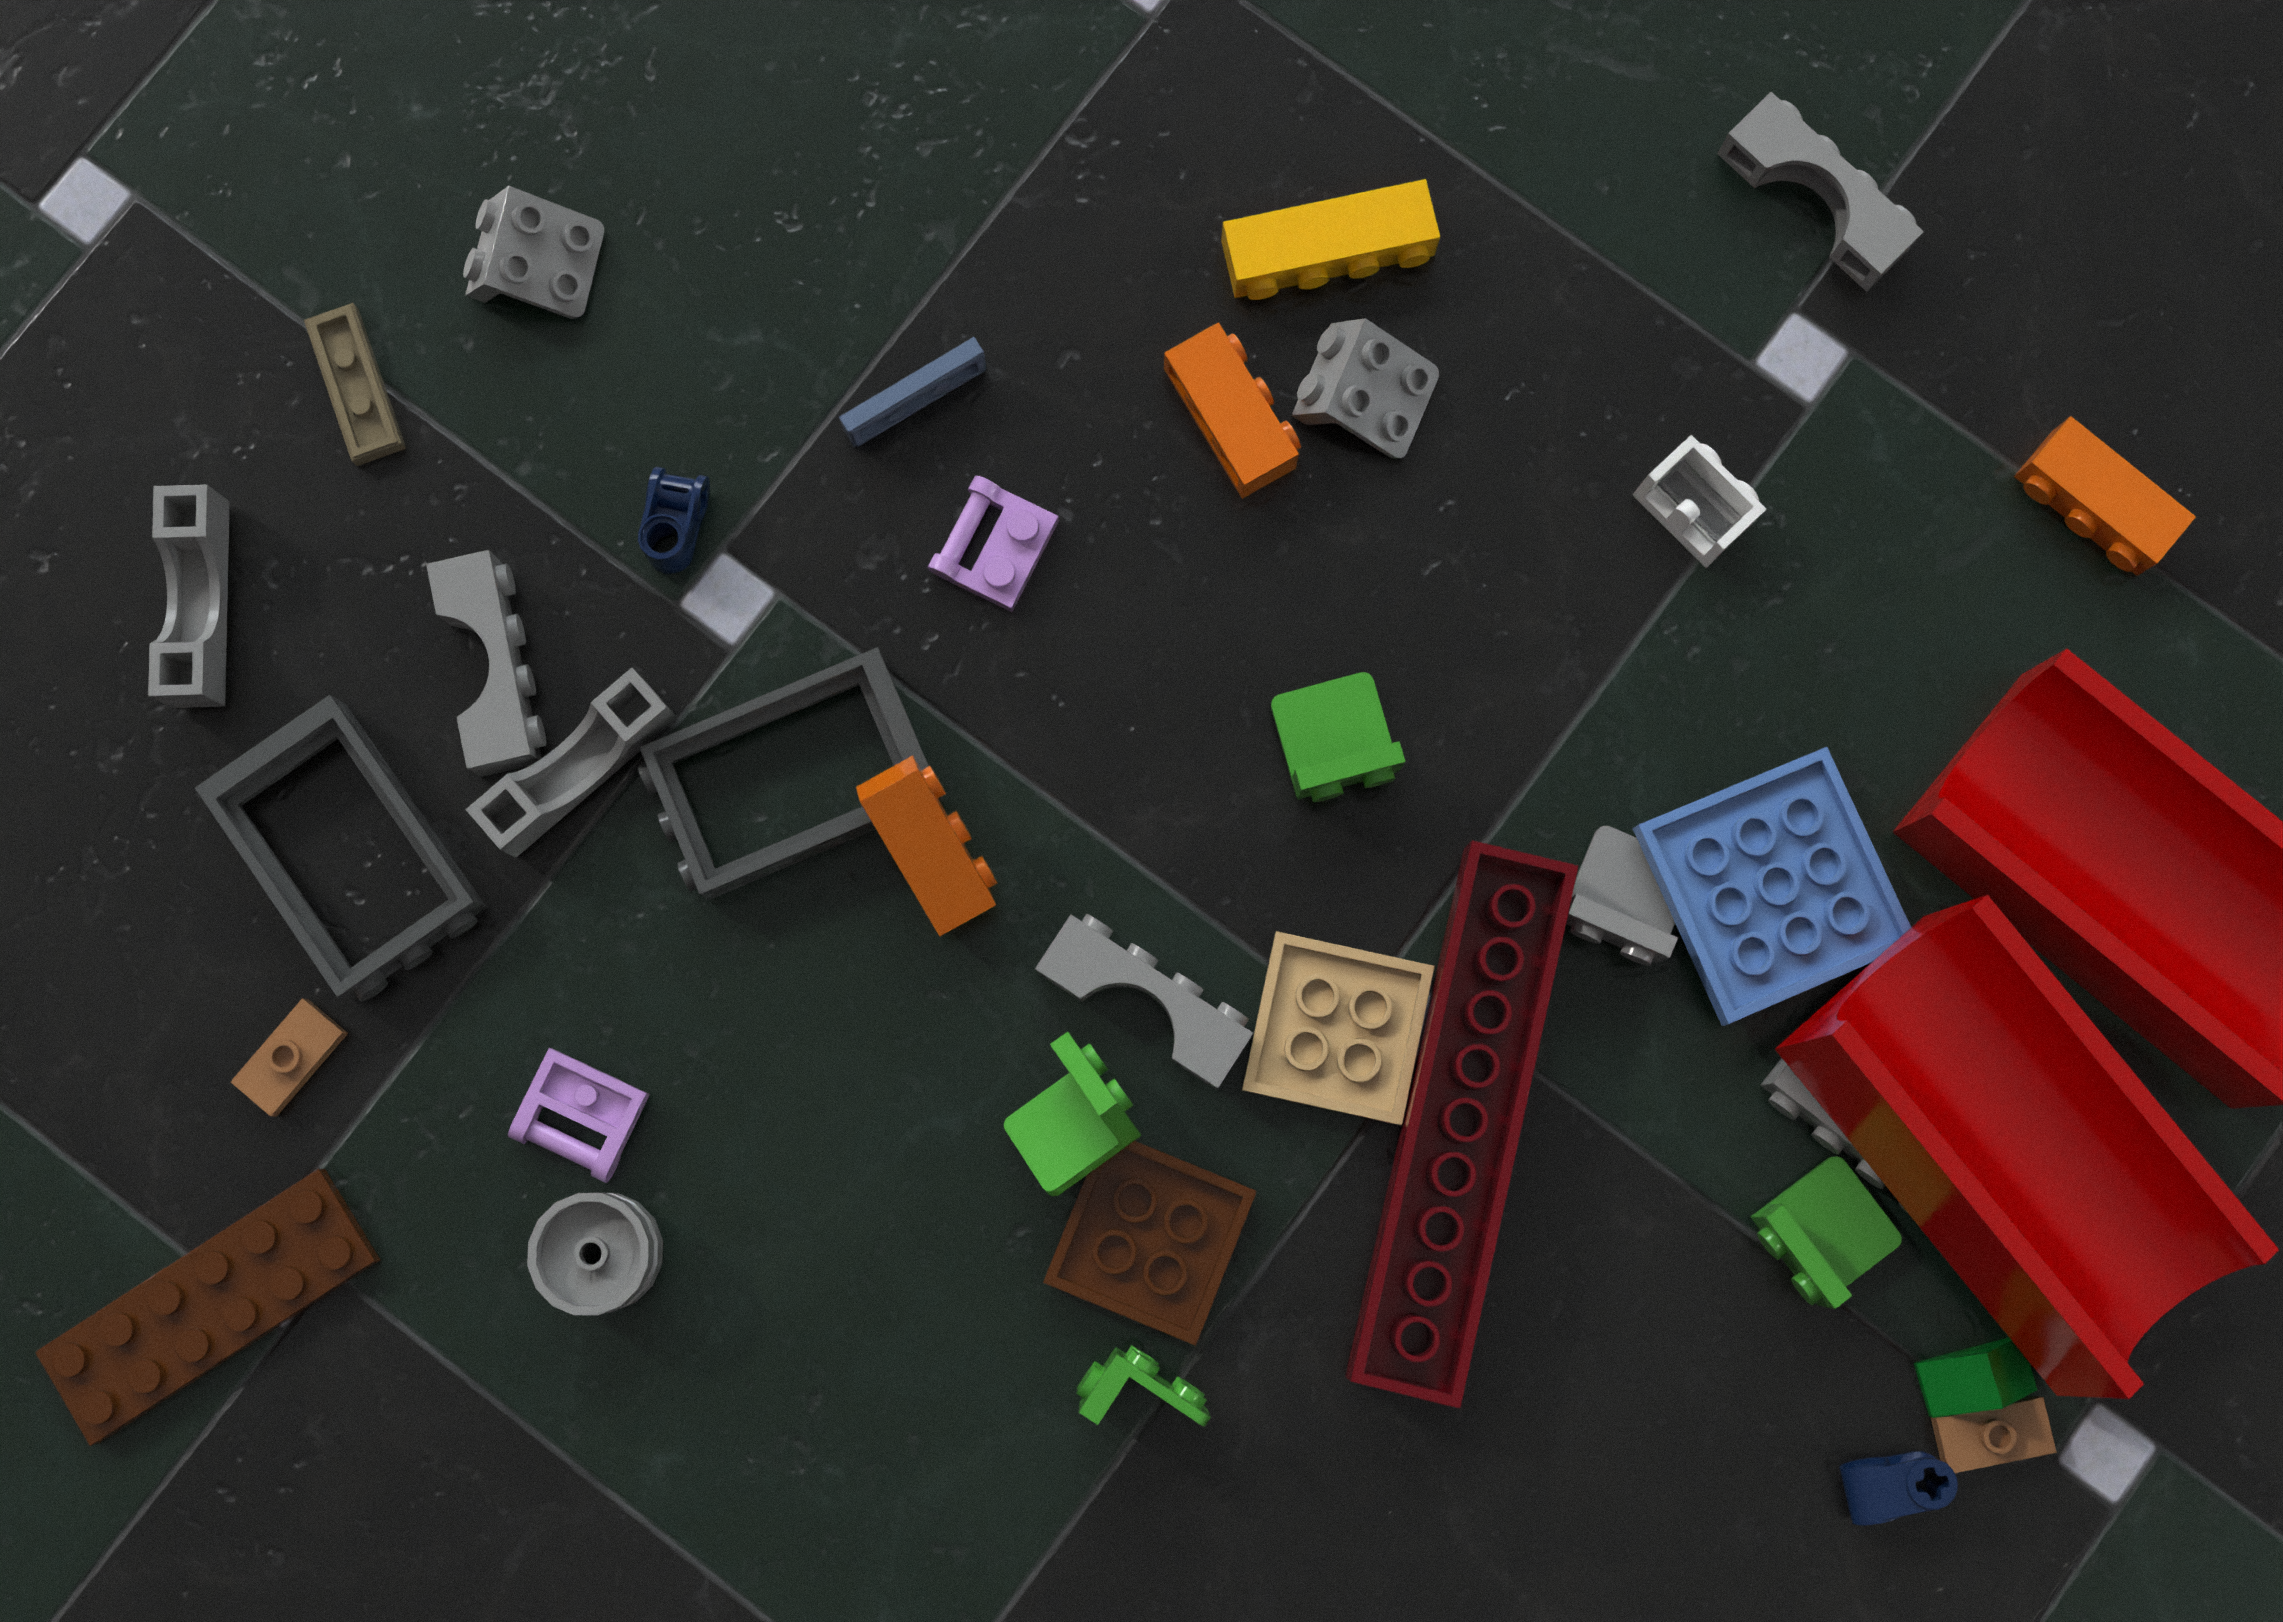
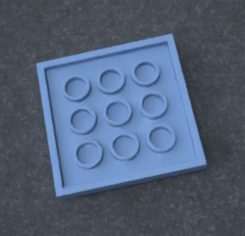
[1632,747,1911,1026]

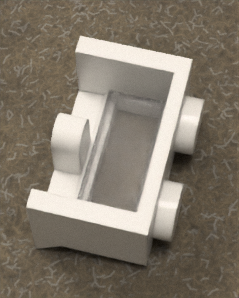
[1633,435,1766,568]

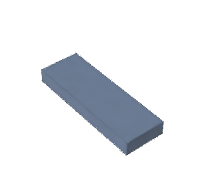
[839,337,987,447]

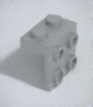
[463,186,604,319]
[1291,318,1439,459]
[1566,826,1678,966]

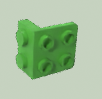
[1271,672,1406,802]
[1004,1032,1142,1196]
[1751,1156,1902,1309]
[1076,1345,1211,1427]

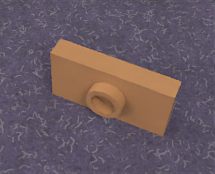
[231,998,348,1117]
[1931,1396,2057,1473]

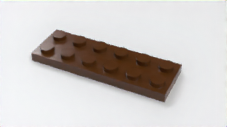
[35,1169,380,1446]

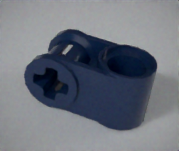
[638,466,710,574]
[1839,1451,1958,1525]

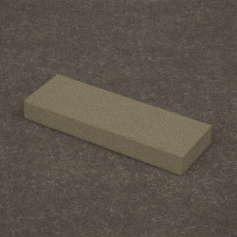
[304,303,406,466]

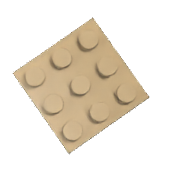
[1241,931,1434,1126]

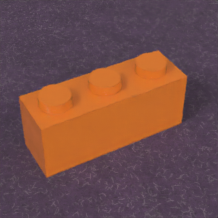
[1164,322,1301,499]
[2014,416,2196,576]
[856,755,998,937]

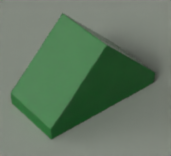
[1914,1338,2037,1418]

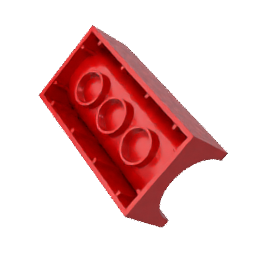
[1893,648,2283,1109]
[1775,895,2279,1399]

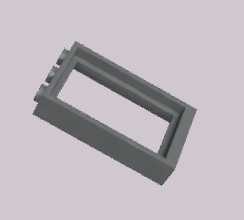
[638,647,944,900]
[195,695,487,1002]

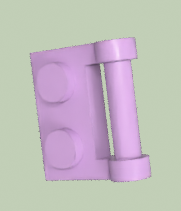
[927,476,1059,612]
[508,1048,650,1183]

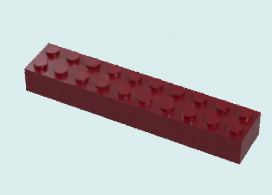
[1345,840,1579,1408]

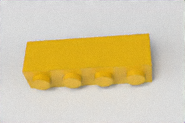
[1221,179,1440,300]

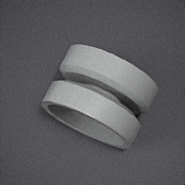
[527,1193,663,1315]

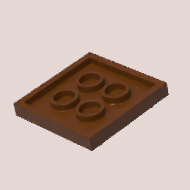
[1043,1141,1257,1346]

